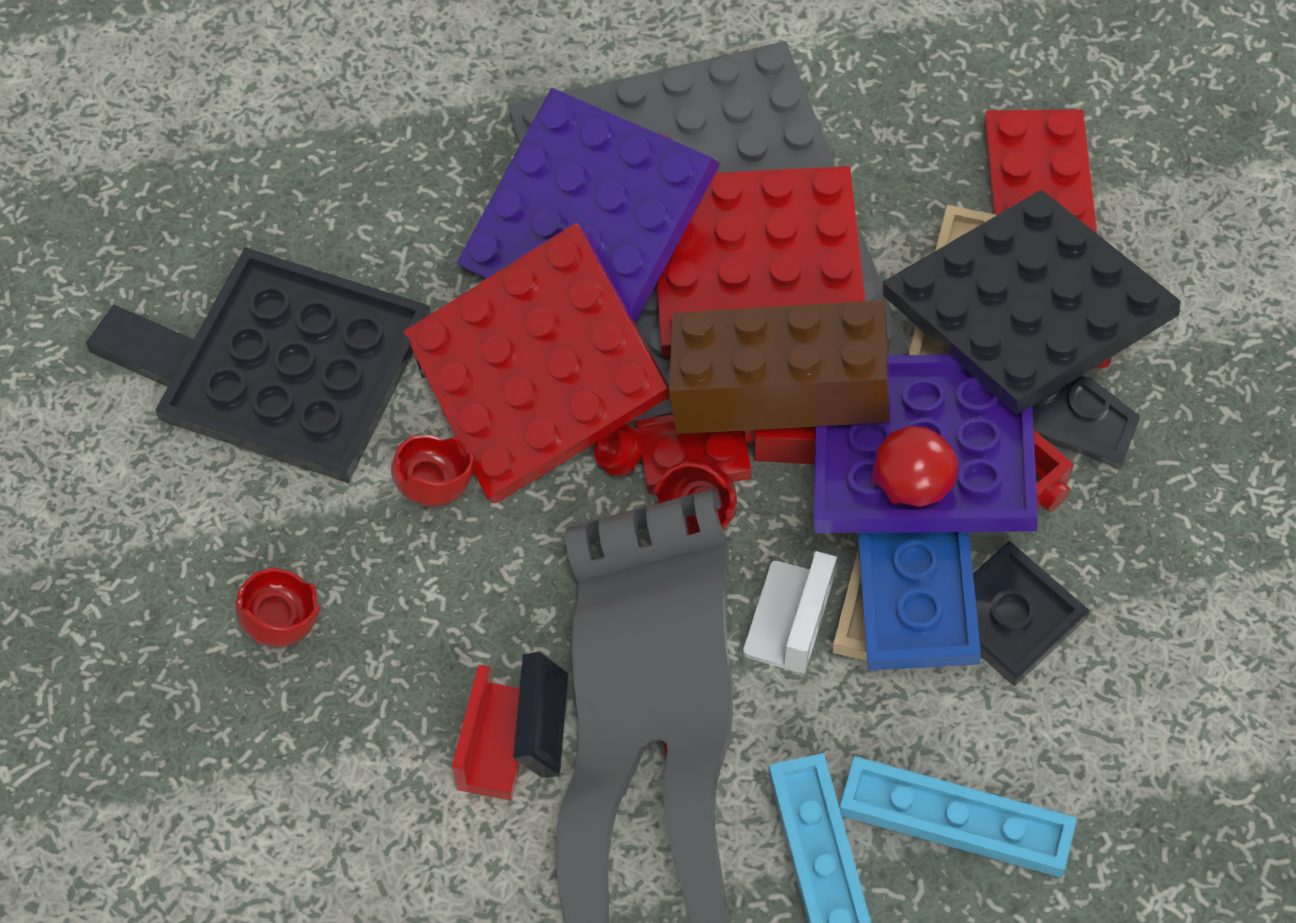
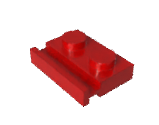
[636,414,752,494]

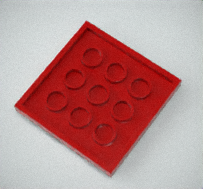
[657,166,865,356]
[404,222,670,504]

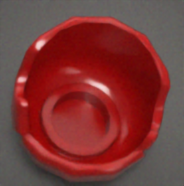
[871,426,958,507]
[391,434,475,507]
[653,459,737,535]
[236,567,321,648]

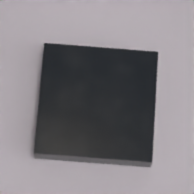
[973,541,1090,687]

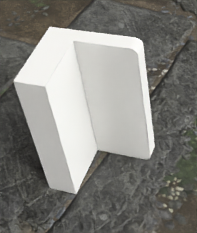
[743,551,837,674]

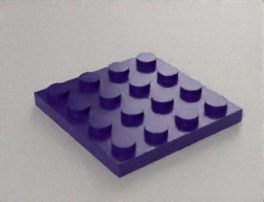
[456,87,720,323]
[814,354,1038,533]

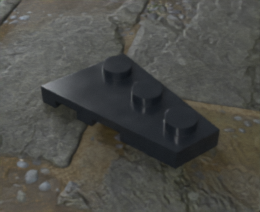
[1032,375,1140,469]

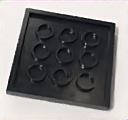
[883,189,1181,415]
[155,247,431,483]

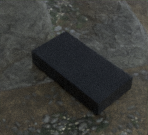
[86,304,194,387]
[513,651,568,778]

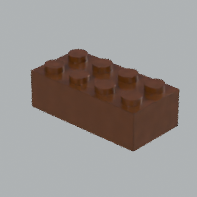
[669,300,891,434]

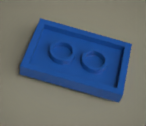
[858,532,981,671]

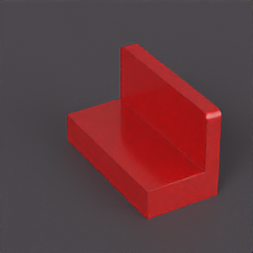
[452,664,521,801]

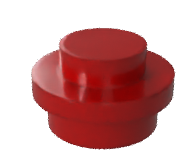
[594,424,642,477]

